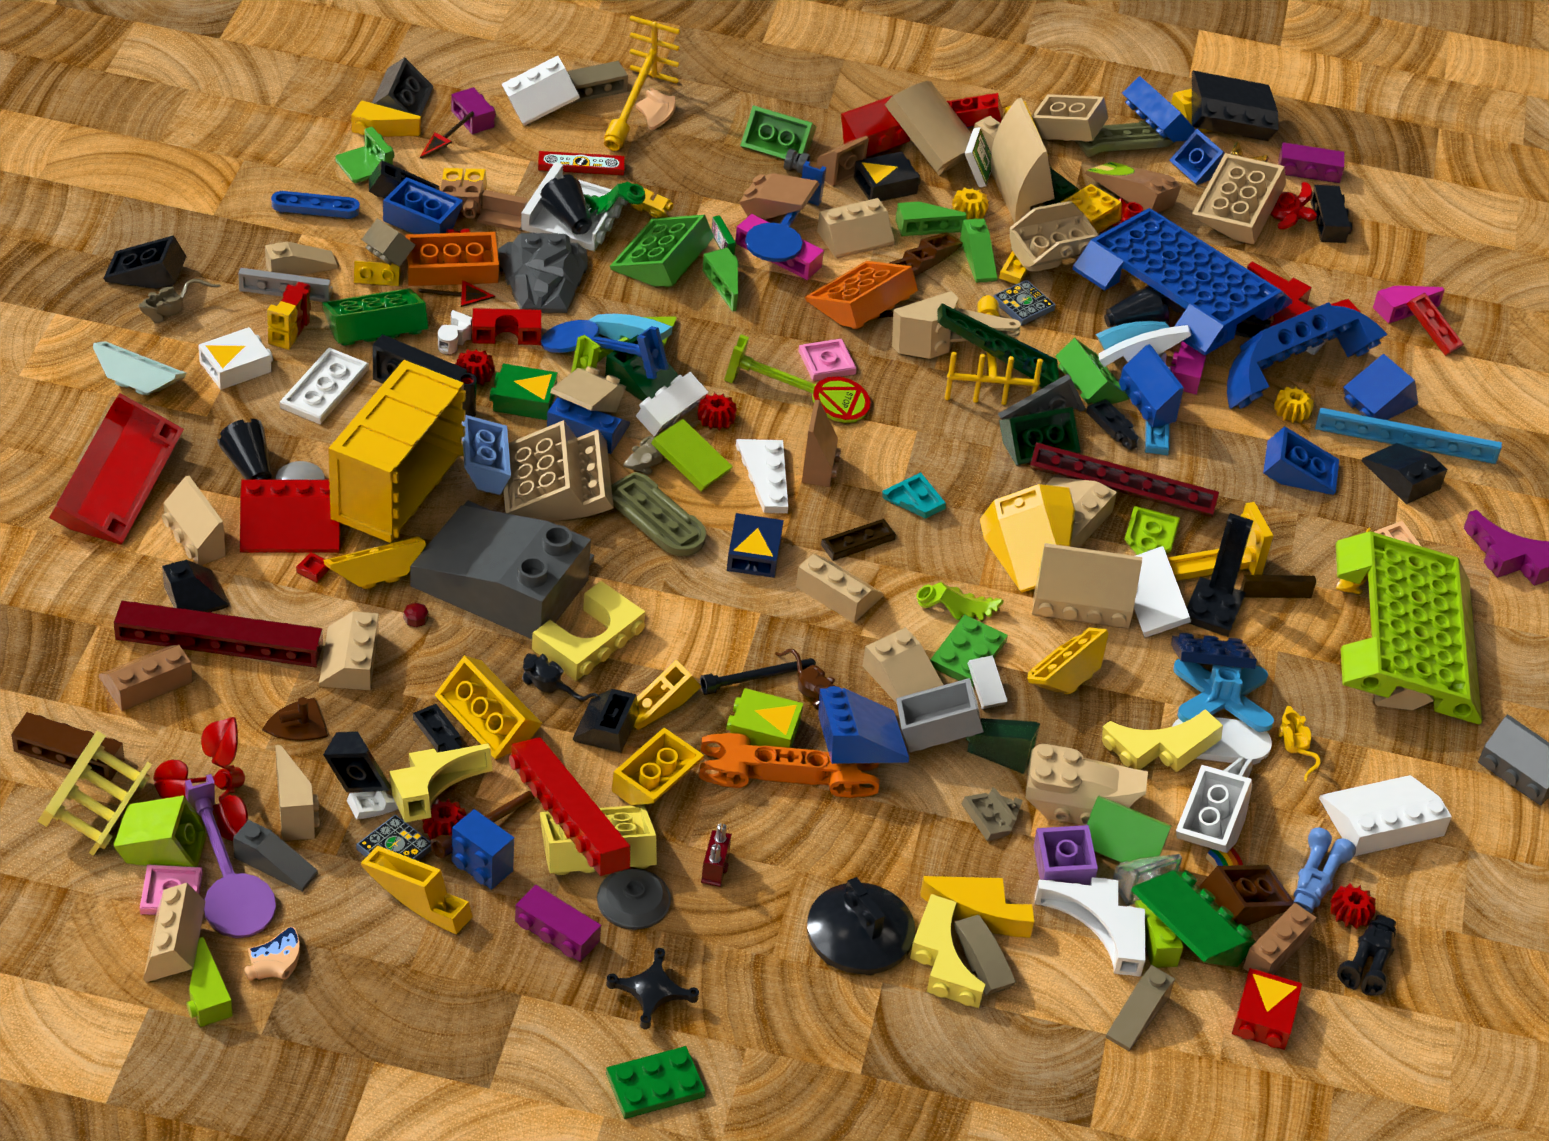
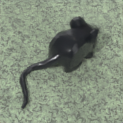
[522,653,599,701]

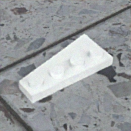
[736,439,788,513]

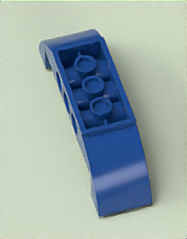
[1227,302,1387,409]

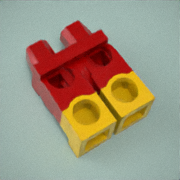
[267,282,311,350]

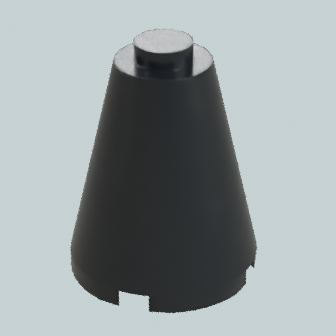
[540,174,592,235]
[1104,285,1169,328]
[217,419,272,480]

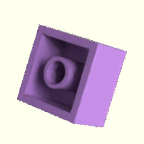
[1034,825,1098,885]

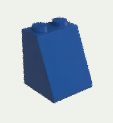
[1343,353,1418,420]

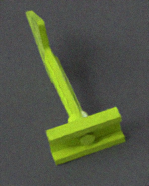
[571,316,676,373]

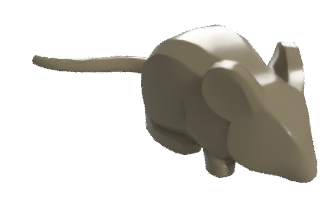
[139,279,221,323]
[623,413,681,474]

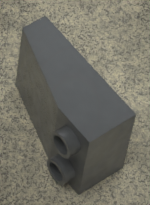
[410,505,591,639]

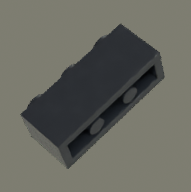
[1310,185,1352,243]

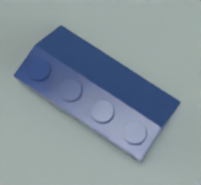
[1122,76,1196,142]

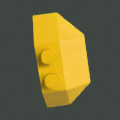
[324,536,426,589]
[1027,628,1109,694]

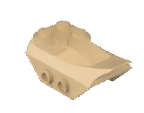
[1010,201,1099,272]
[1025,744,1148,825]

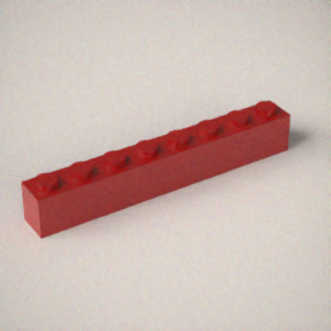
[509,737,630,876]

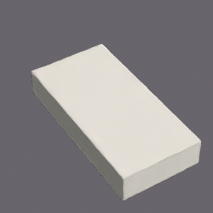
[967,655,1007,709]

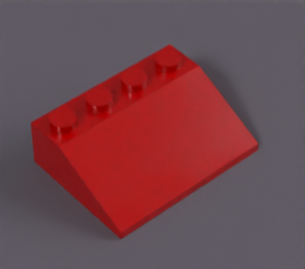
[240,479,340,553]

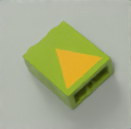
[726,688,803,748]

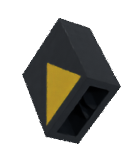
[853,151,921,201]

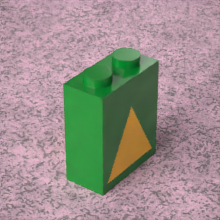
[489,363,558,420]

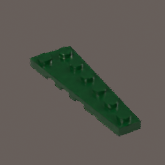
[937,303,1059,388]

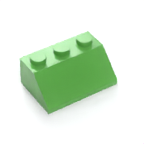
[740,105,816,159]
[1055,338,1129,404]

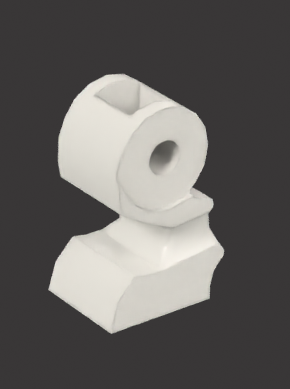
[438,310,472,354]

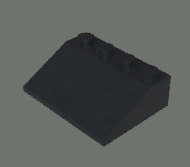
[1192,70,1279,141]

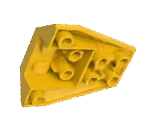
[980,484,1075,593]

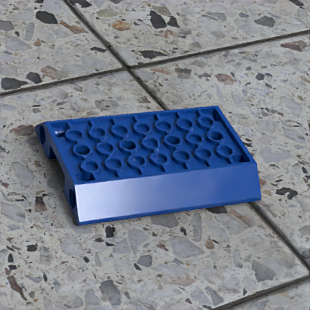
[1072,208,1293,356]

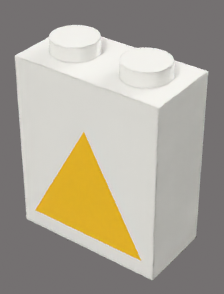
[199,327,273,390]

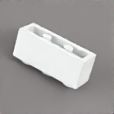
[636,372,709,436]

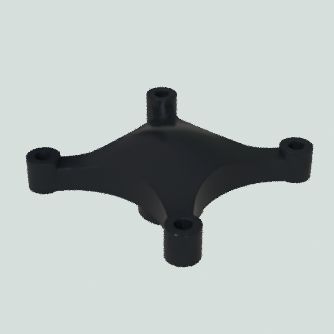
[606,948,699,1029]

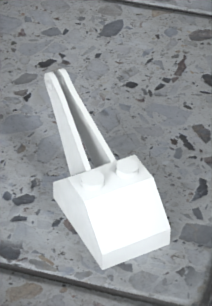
[1176,756,1253,853]

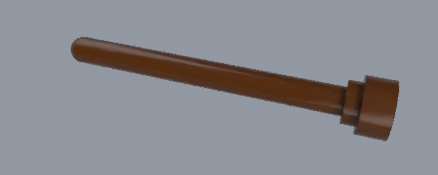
[430,791,535,859]

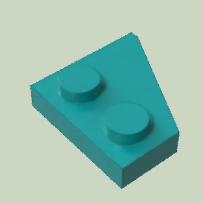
[882,472,946,519]

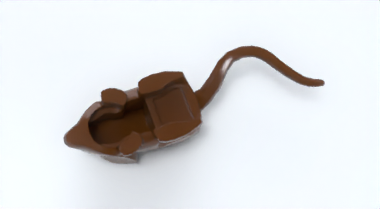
[775,649,835,707]

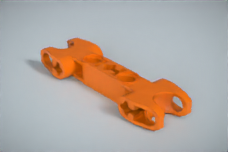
[699,733,880,798]

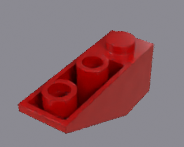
[947,93,1003,127]

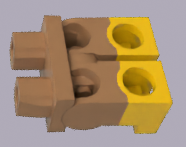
[441,168,487,218]

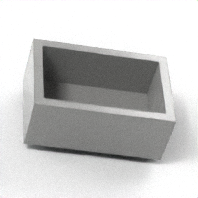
[896,678,984,753]

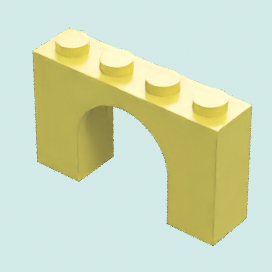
[532,581,645,681]

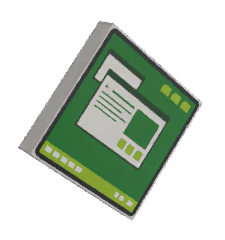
[965,127,991,187]

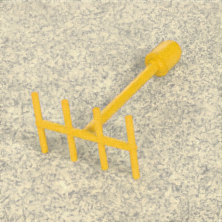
[604,16,680,151]
[945,295,1043,405]

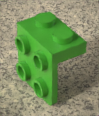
[335,127,395,183]

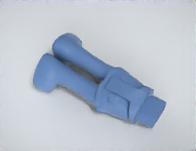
[1293,827,1356,913]

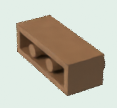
[1243,903,1317,975]

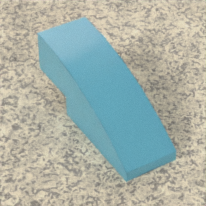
[1095,321,1169,350]

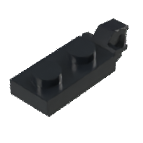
[1086,399,1139,450]
[413,704,463,752]

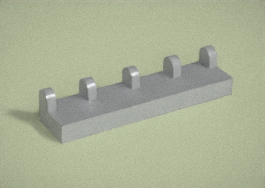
[238,268,333,302]

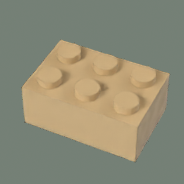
[1032,94,1109,142]

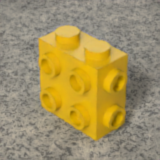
[1061,184,1122,233]

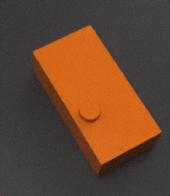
[405,232,499,286]

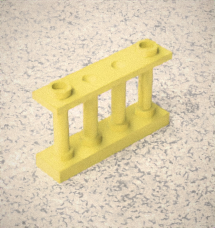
[38,730,152,856]

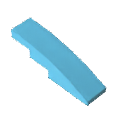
[589,314,672,340]

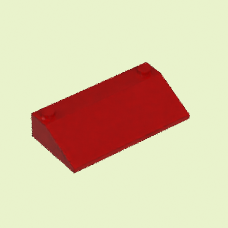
[49,393,184,545]

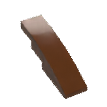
[889,232,963,276]

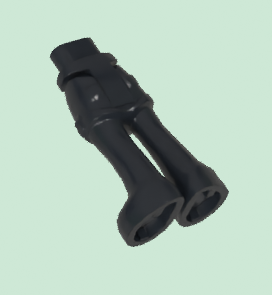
[1337,915,1396,996]

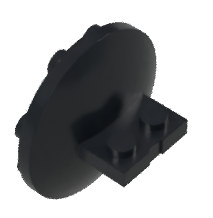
[807,877,915,976]

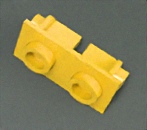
[631,188,674,218]
[354,261,401,286]

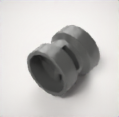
[784,149,811,174]

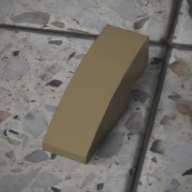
[953,915,1016,996]

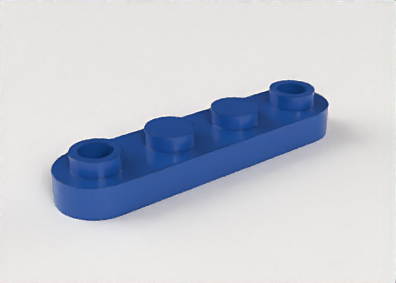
[271,191,360,219]

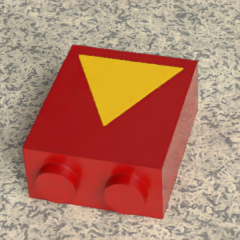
[1231,968,1302,1050]

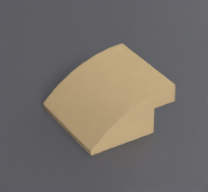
[885,81,971,175]
[991,98,1055,223]
[504,420,614,521]

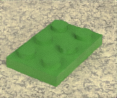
[930,614,1008,687]

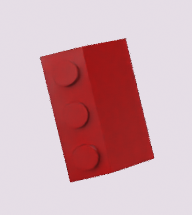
[841,96,910,157]

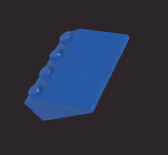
[818,686,909,764]

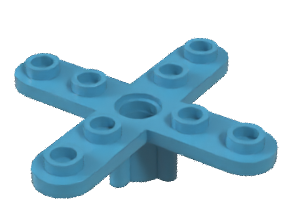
[1173,659,1274,732]

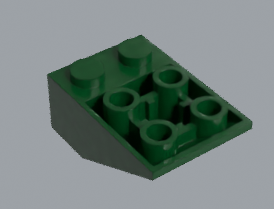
[605,335,679,402]

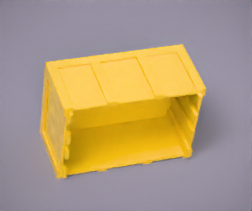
[328,360,466,543]

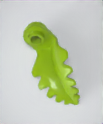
[916,582,1004,621]

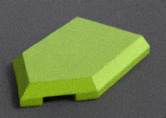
[1125,506,1180,555]

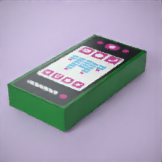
[711,215,736,255]

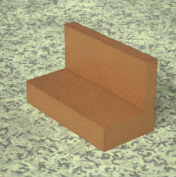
[477,190,527,231]

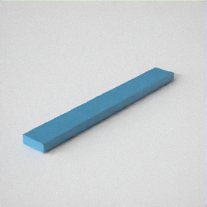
[1315,408,1502,464]

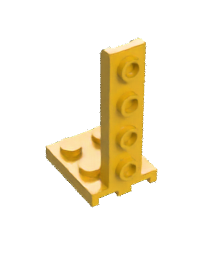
[1168,502,1273,581]

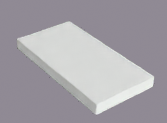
[280,348,369,424]
[1134,546,1191,638]

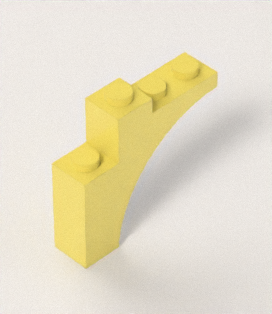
[389,744,493,822]

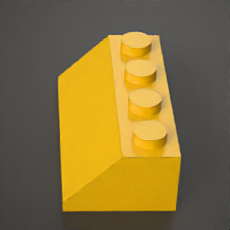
[435,655,543,760]

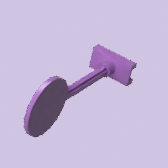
[185,774,276,938]

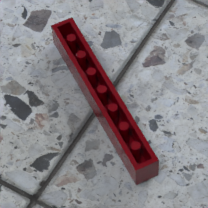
[1030,442,1219,518]
[113,600,323,668]

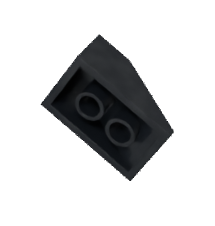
[103,235,187,289]
[1362,443,1448,504]

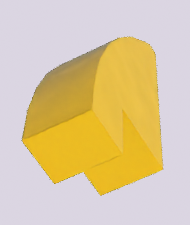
[361,845,473,935]
[920,876,1034,938]

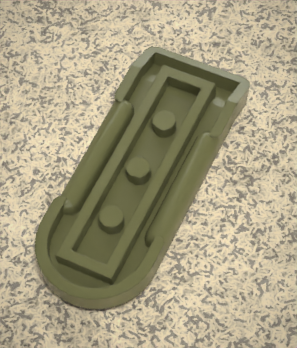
[1075,121,1175,157]
[611,472,706,556]

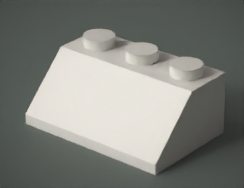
[502,56,580,126]

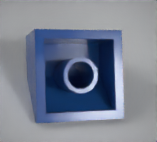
[1169,129,1225,185]

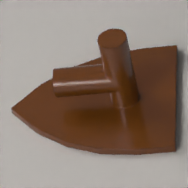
[262,697,328,741]

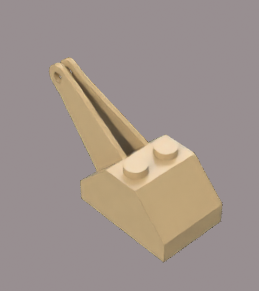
[892,291,1021,359]

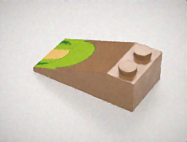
[1085,162,1182,213]

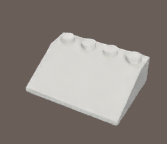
[1319,775,1452,856]

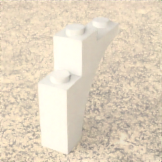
[1035,877,1145,977]

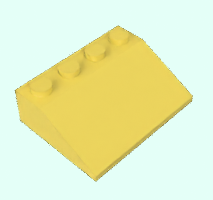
[540,805,657,875]

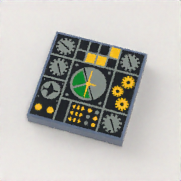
[993,280,1056,326]
[357,814,432,861]

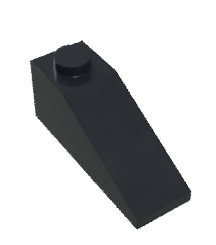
[369,160,439,199]

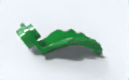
[584,181,646,215]

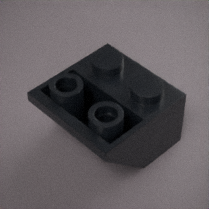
[573,689,639,753]

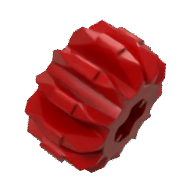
[455,348,495,386]
[697,392,737,431]
[422,798,466,840]
[1330,883,1376,929]

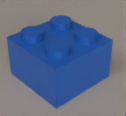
[452,809,514,890]

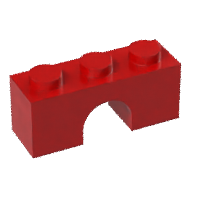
[472,308,541,345]

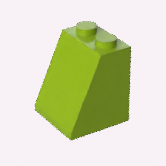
[114,796,207,867]

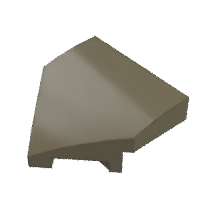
[961,787,1023,841]

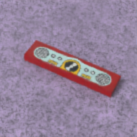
[538,151,625,175]

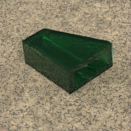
[966,718,1040,774]

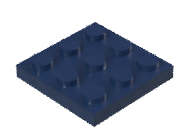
[1171,633,1257,669]

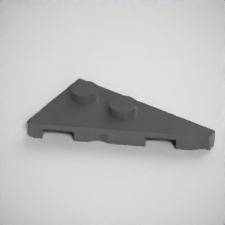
[998,374,1086,420]

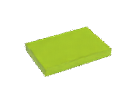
[651,419,733,491]

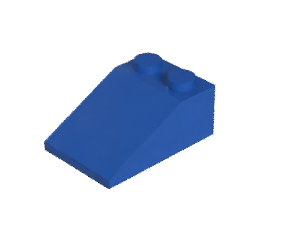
[1263,426,1339,495]

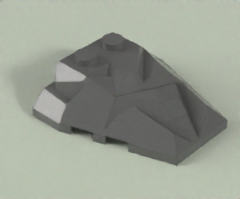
[498,233,588,313]

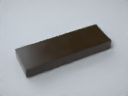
[821,519,896,561]
[1240,575,1316,598]

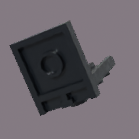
[1187,513,1253,637]

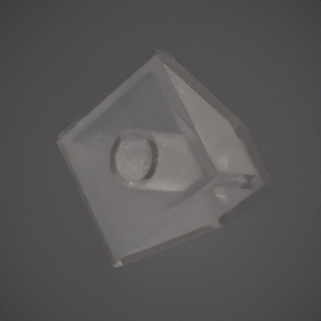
[1113,854,1182,906]

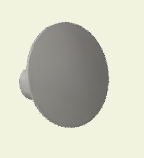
[276,461,324,480]

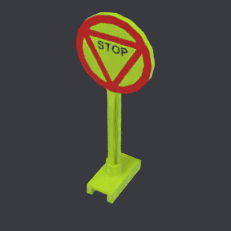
[724,334,871,423]

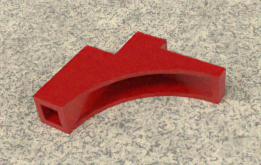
[1247,261,1314,327]

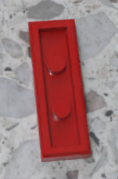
[1406,293,1464,356]

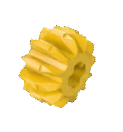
[952,187,989,220]
[1274,386,1314,424]

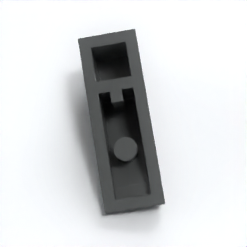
[233,820,318,892]

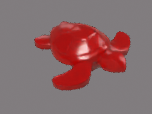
[1270,182,1317,229]

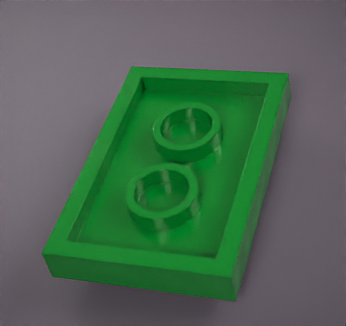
[606,1046,705,1119]

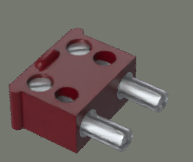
[701,823,732,887]

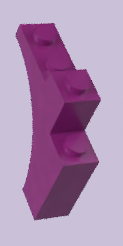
[1464,509,1549,586]

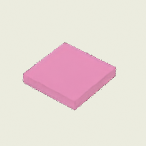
[799,339,857,381]
[140,865,203,915]

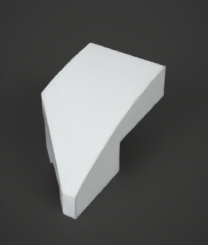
[346,791,398,820]

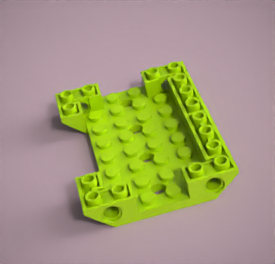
[1336,531,1482,725]

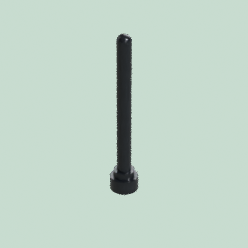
[700,658,816,695]

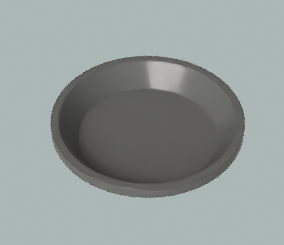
[597,868,671,930]

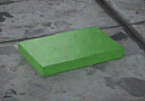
[1087,796,1172,875]

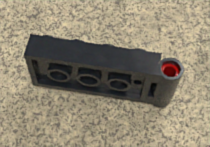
[372,334,477,417]

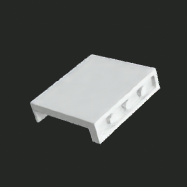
[521,162,628,251]

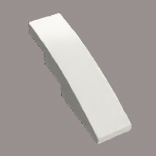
[1099,325,1191,367]

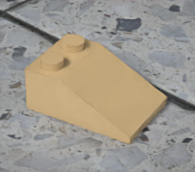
[550,366,626,412]
[862,627,943,704]
[275,745,319,841]

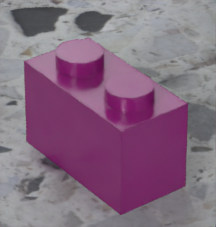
[451,87,496,134]

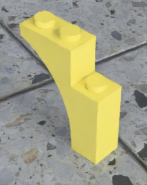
[1102,709,1223,772]
[910,894,985,1008]

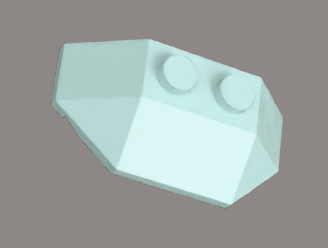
[93,341,186,395]

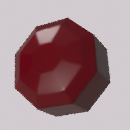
[403,602,429,627]

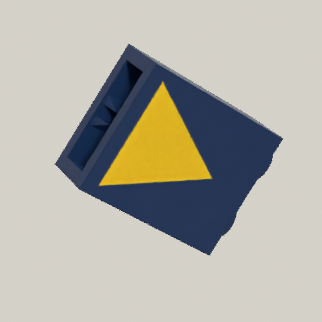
[726,513,784,578]

